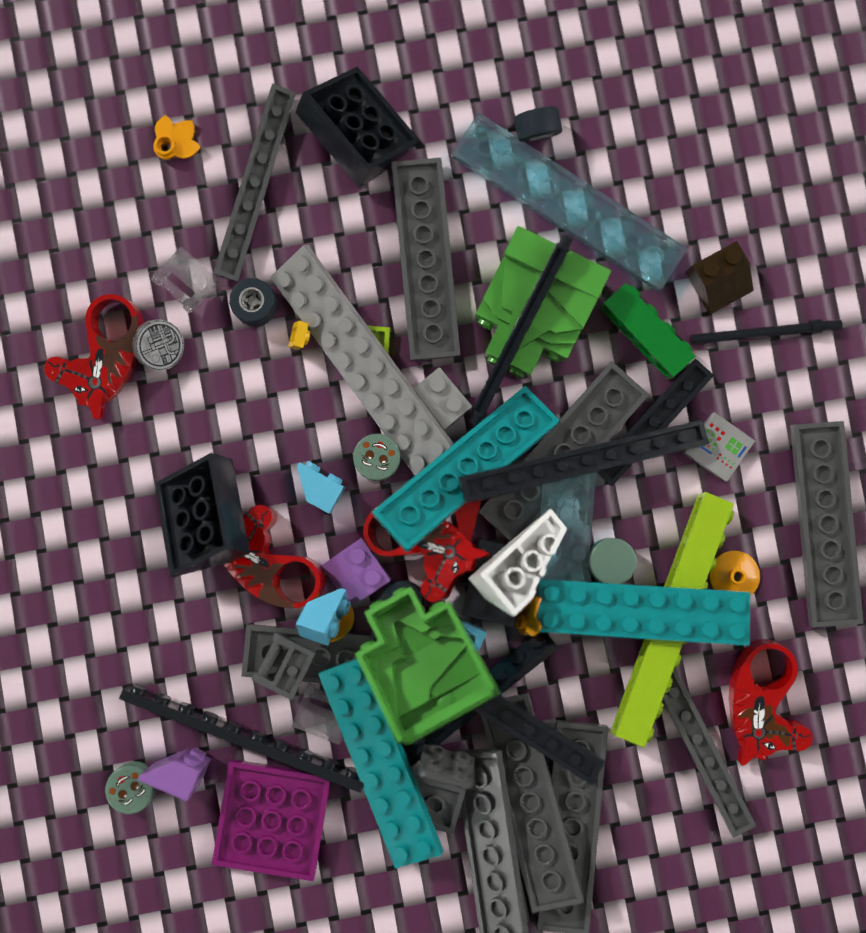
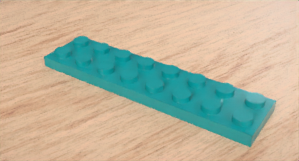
[372,386,560,553]
[537,579,750,646]
[318,658,444,868]

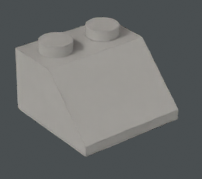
[414,367,472,431]

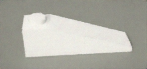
[469,509,567,616]

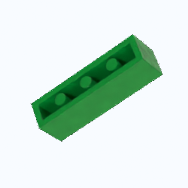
[600,283,696,380]

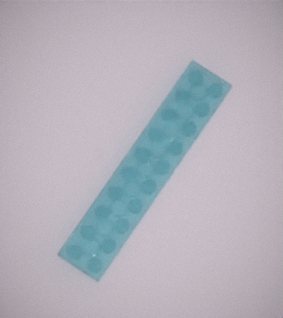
[451,113,688,292]

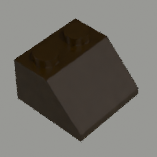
[685,241,754,315]

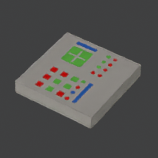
[683,412,755,482]

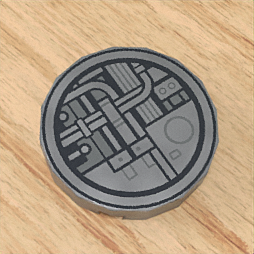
[132,319,184,371]

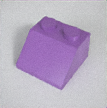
[322,537,392,606]
[138,748,211,801]

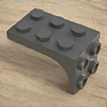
[415,744,474,834]

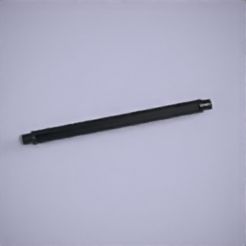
[468,234,573,426]

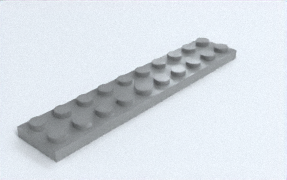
[270,245,454,476]

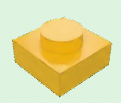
[288,321,310,350]

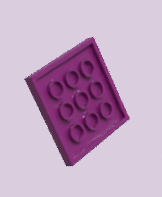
[212,759,331,882]

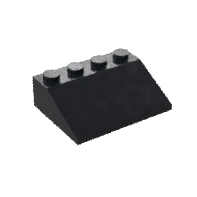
[295,67,420,188]
[156,453,250,577]

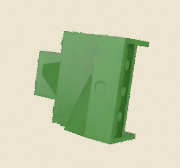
[475,226,611,379]
[355,587,501,745]

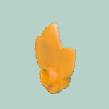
[153,115,201,160]
[516,596,542,636]

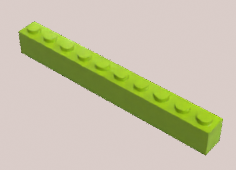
[610,492,734,748]

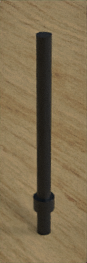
[690,319,843,345]

